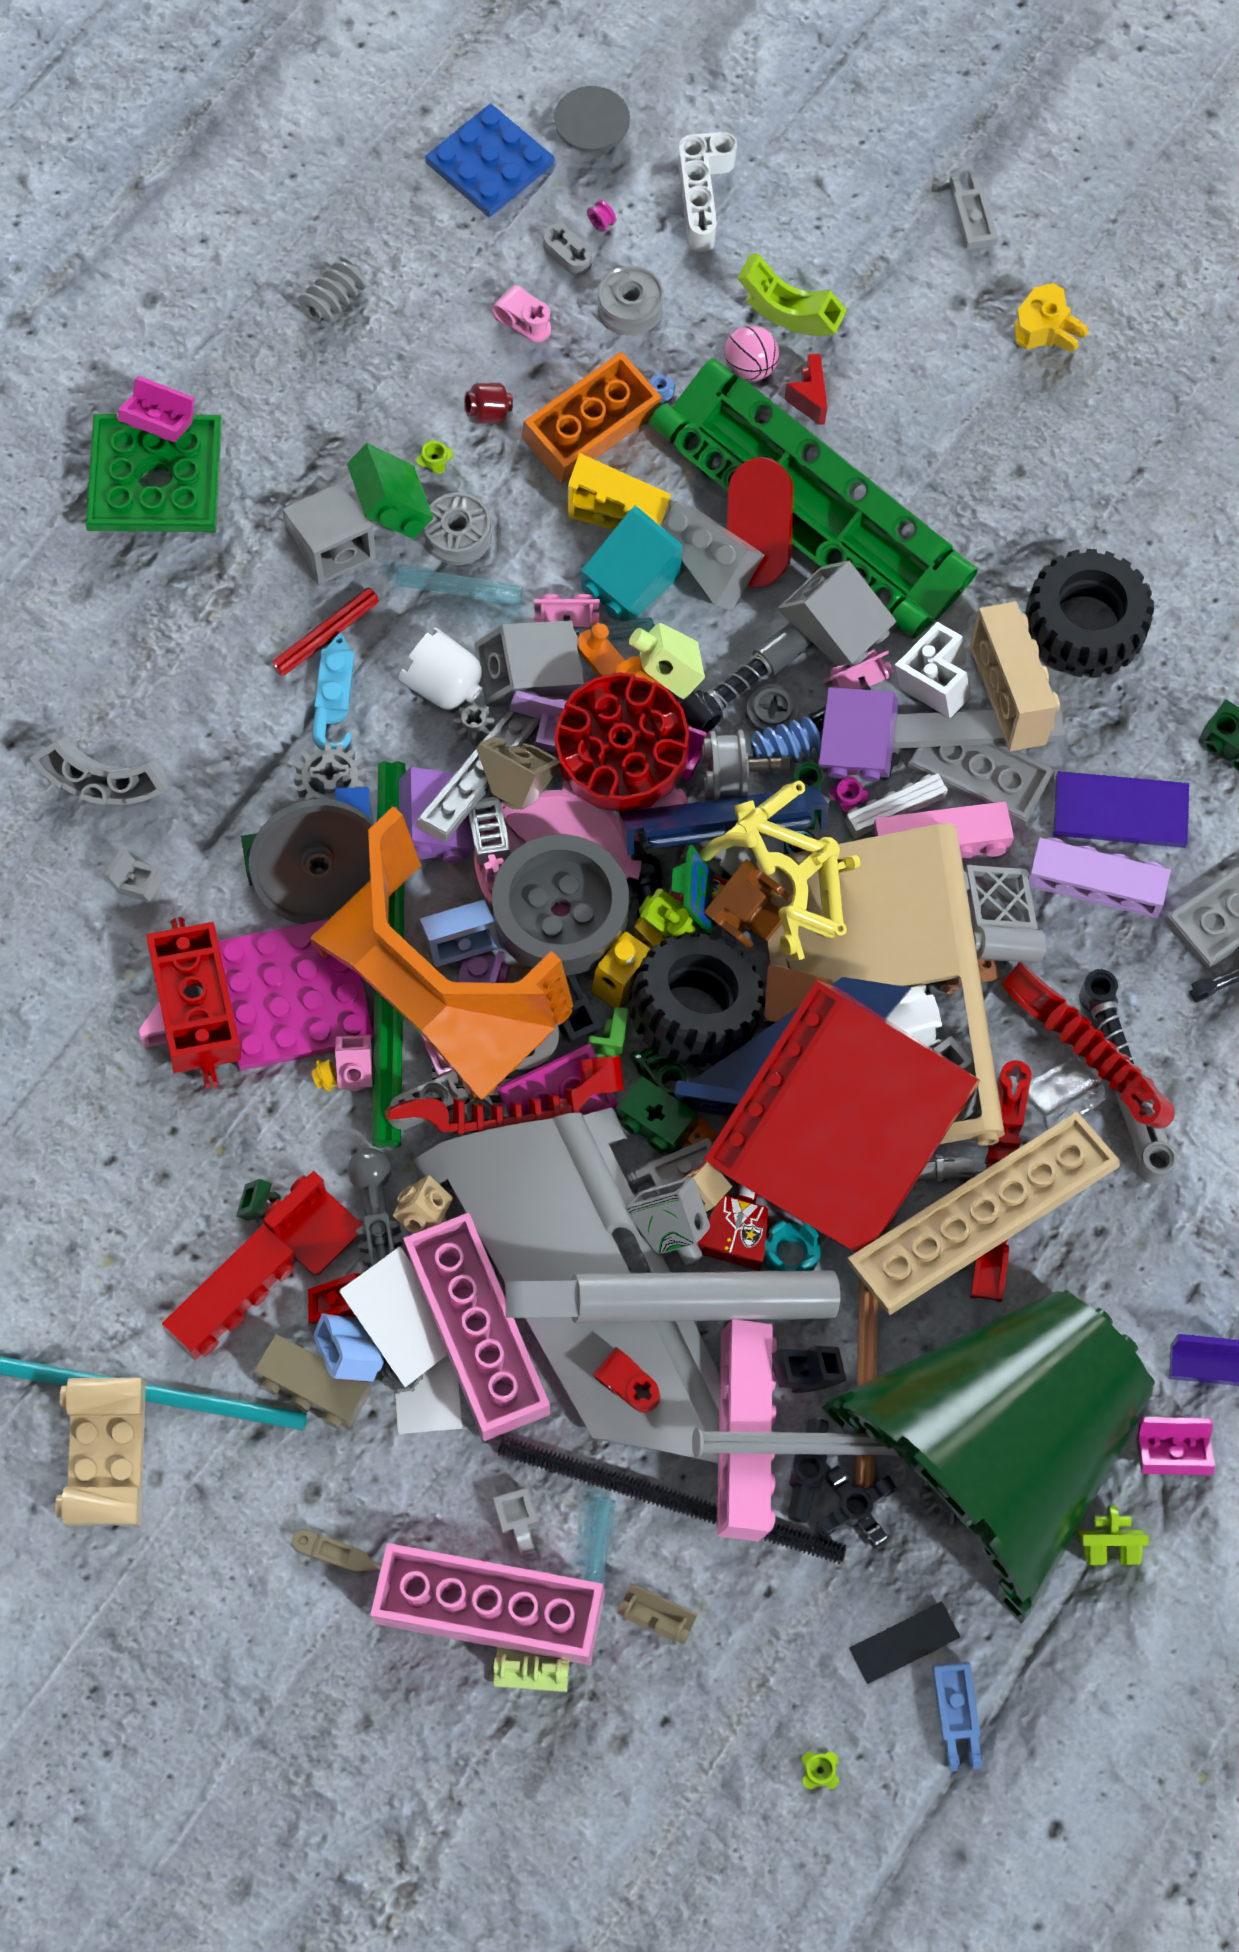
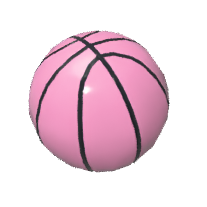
[724,325,779,382]

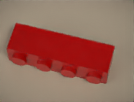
[162,1224,296,1361]

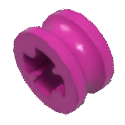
[587,200,617,232]

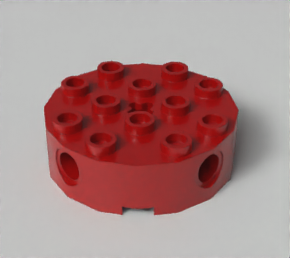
[554,672,689,812]

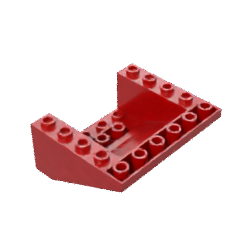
[703,980,980,1252]

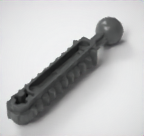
[347,1148,423,1394]

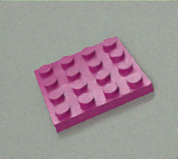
[218,919,373,1071]

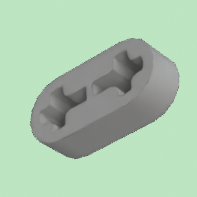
[543,223,592,275]

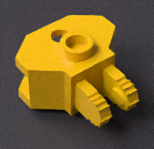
[1014,283,1089,352]

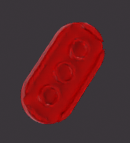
[727,457,794,588]

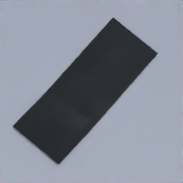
[849,1601,961,1684]

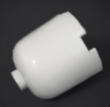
[398,627,482,710]
[887,984,942,1049]

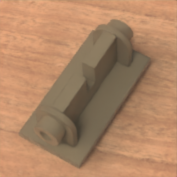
[617,1583,698,1645]

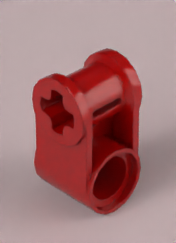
[592,1347,661,1413]

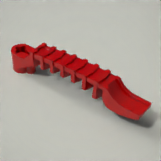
[1000,961,1175,1129]
[385,1055,624,1134]
[970,1060,1032,1303]

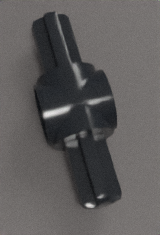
[787,1417,829,1523]

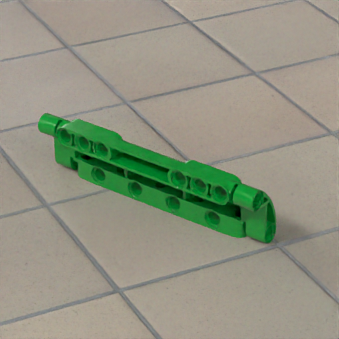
[649,358,978,639]

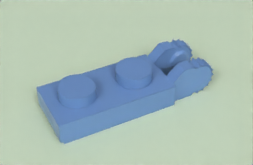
[932,1662,982,1771]

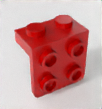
[263,1170,363,1275]

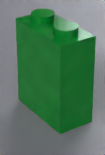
[347,443,434,539]

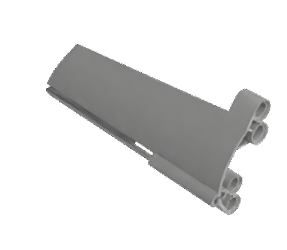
[413,1108,720,1466]

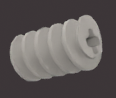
[298,258,367,323]

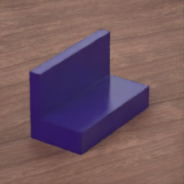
[1169,1334,1239,1386]

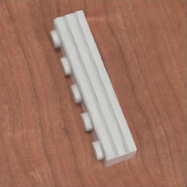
[845,773,948,839]

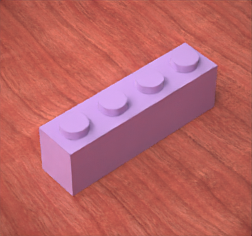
[1029,838,1171,918]

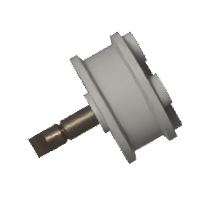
[702,729,790,800]

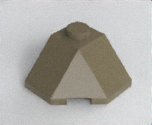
[476,737,560,810]

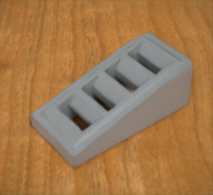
[468,797,511,865]

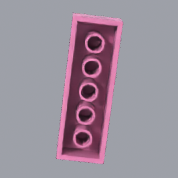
[403,1212,550,1442]
[371,1543,605,1666]

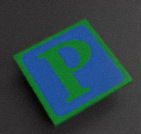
[671,845,714,935]

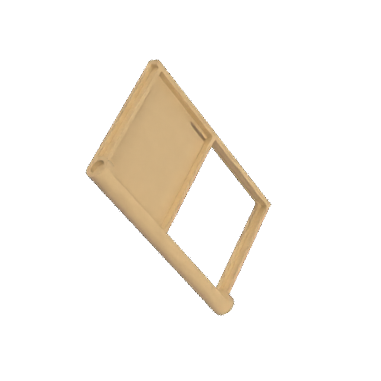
[757,823,1005,1146]

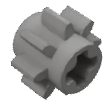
[453,702,495,746]

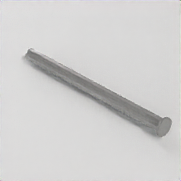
[692,1427,899,1457]

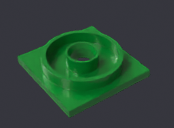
[86,414,222,532]

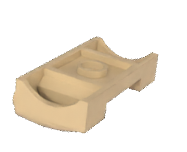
[55,1378,146,1527]

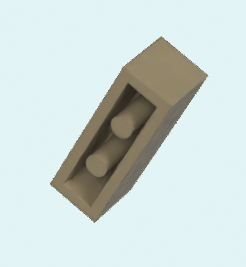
[254,1334,371,1430]

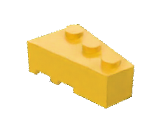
[568,453,671,530]

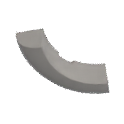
[30,736,169,805]

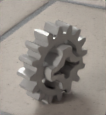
[294,742,367,801]

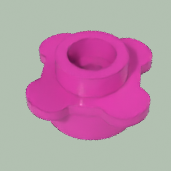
[829,776,869,814]

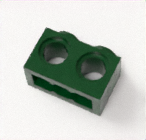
[1198,699,1239,771]

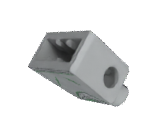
[625,1177,710,1265]

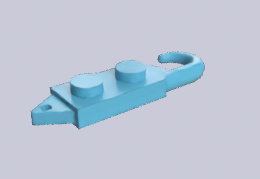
[312,632,355,750]

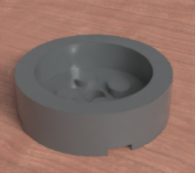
[492,834,629,975]

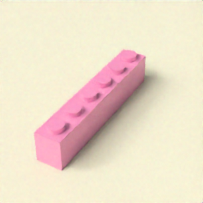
[717,1319,777,1542]

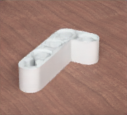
[678,132,737,252]

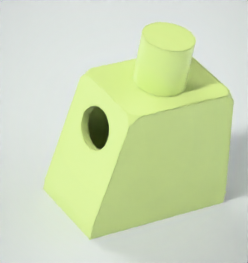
[629,623,705,700]

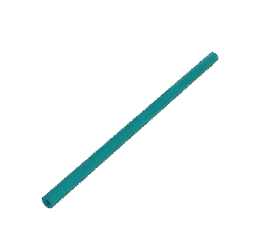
[0,1356,308,1431]

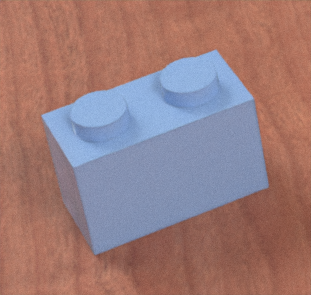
[420,899,500,968]

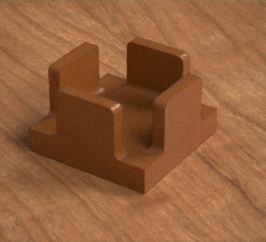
[704,859,792,949]

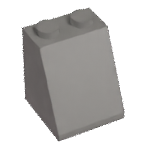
[282,483,377,585]
[777,560,897,666]
[474,621,584,706]

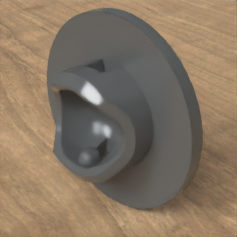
[554,86,630,152]

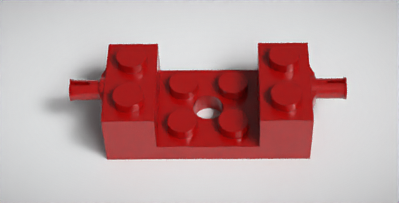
[146,917,241,1089]

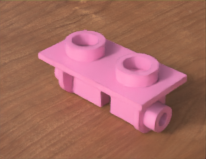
[534,594,599,629]
[822,649,893,689]

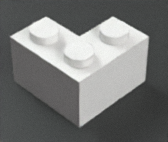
[895,622,971,718]

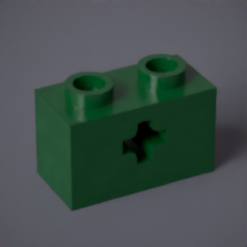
[617,1076,699,1154]

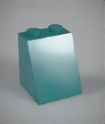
[581,505,683,626]

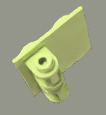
[493,1648,570,1692]

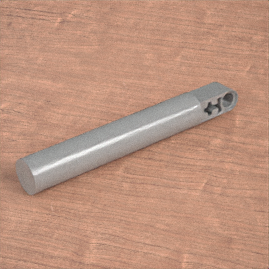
[505,1270,840,1323]

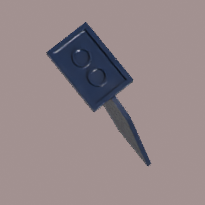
[674,977,911,1117]

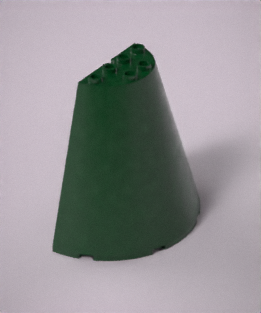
[822,1290,1155,1623]

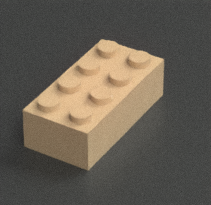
[970,601,1060,752]

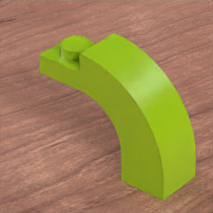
[737,253,847,336]

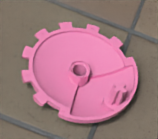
[474,781,642,917]

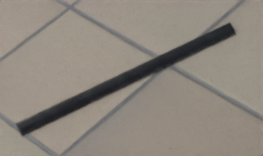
[497,1435,847,1565]

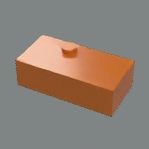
[521,351,662,484]

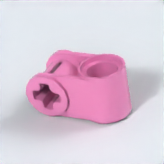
[492,285,551,342]

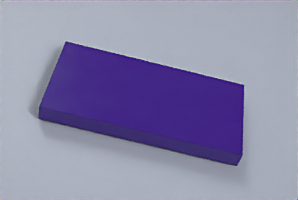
[1053,771,1189,848]

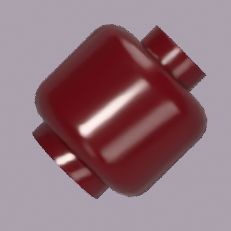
[464,382,513,424]

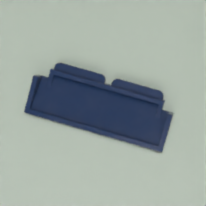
[619,786,828,855]

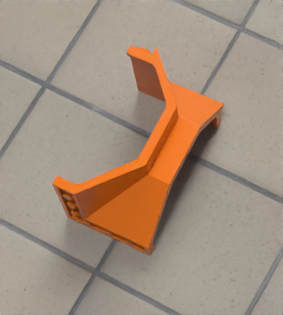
[310,806,573,1101]

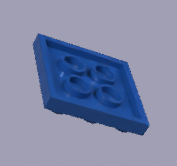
[425,103,555,218]

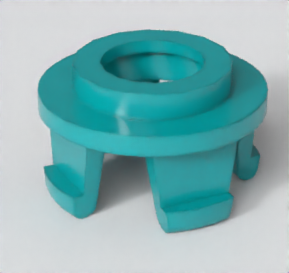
[764,1220,821,1271]

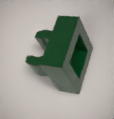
[236,1179,281,1221]

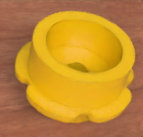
[311,1059,338,1092]

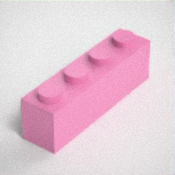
[872,801,1014,861]

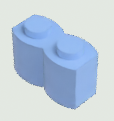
[314,1314,383,1382]

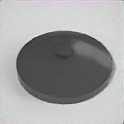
[249,799,374,924]

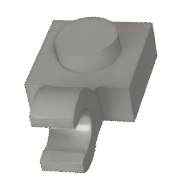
[493,1488,538,1558]

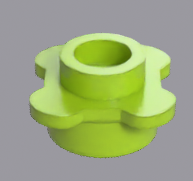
[416,441,453,474]
[801,1751,839,1790]

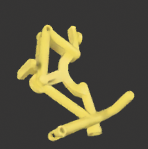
[699,781,861,961]

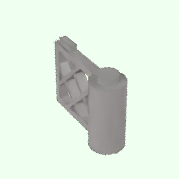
[963,865,1046,963]

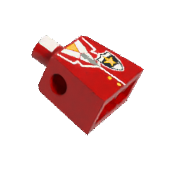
[698,1184,768,1271]

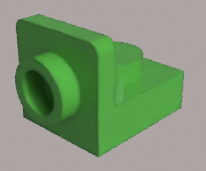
[588,1007,628,1059]

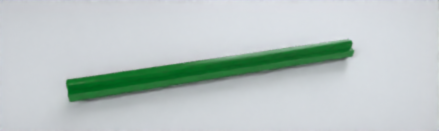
[372,761,406,1148]

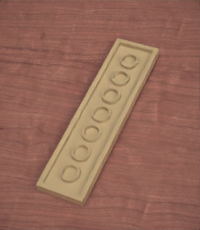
[848,1112,1120,1315]

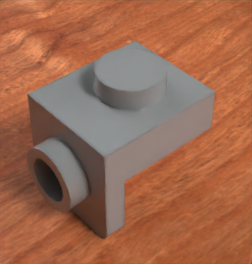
[104,850,166,902]

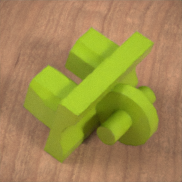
[639,889,700,940]
[1077,1505,1149,1565]

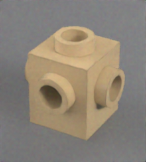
[393,1175,453,1235]

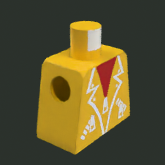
[591,932,651,1009]

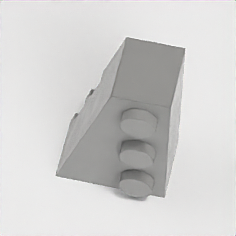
[661,501,765,610]

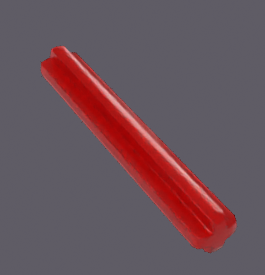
[272,588,379,676]

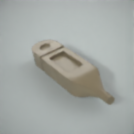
[292,1529,381,1574]

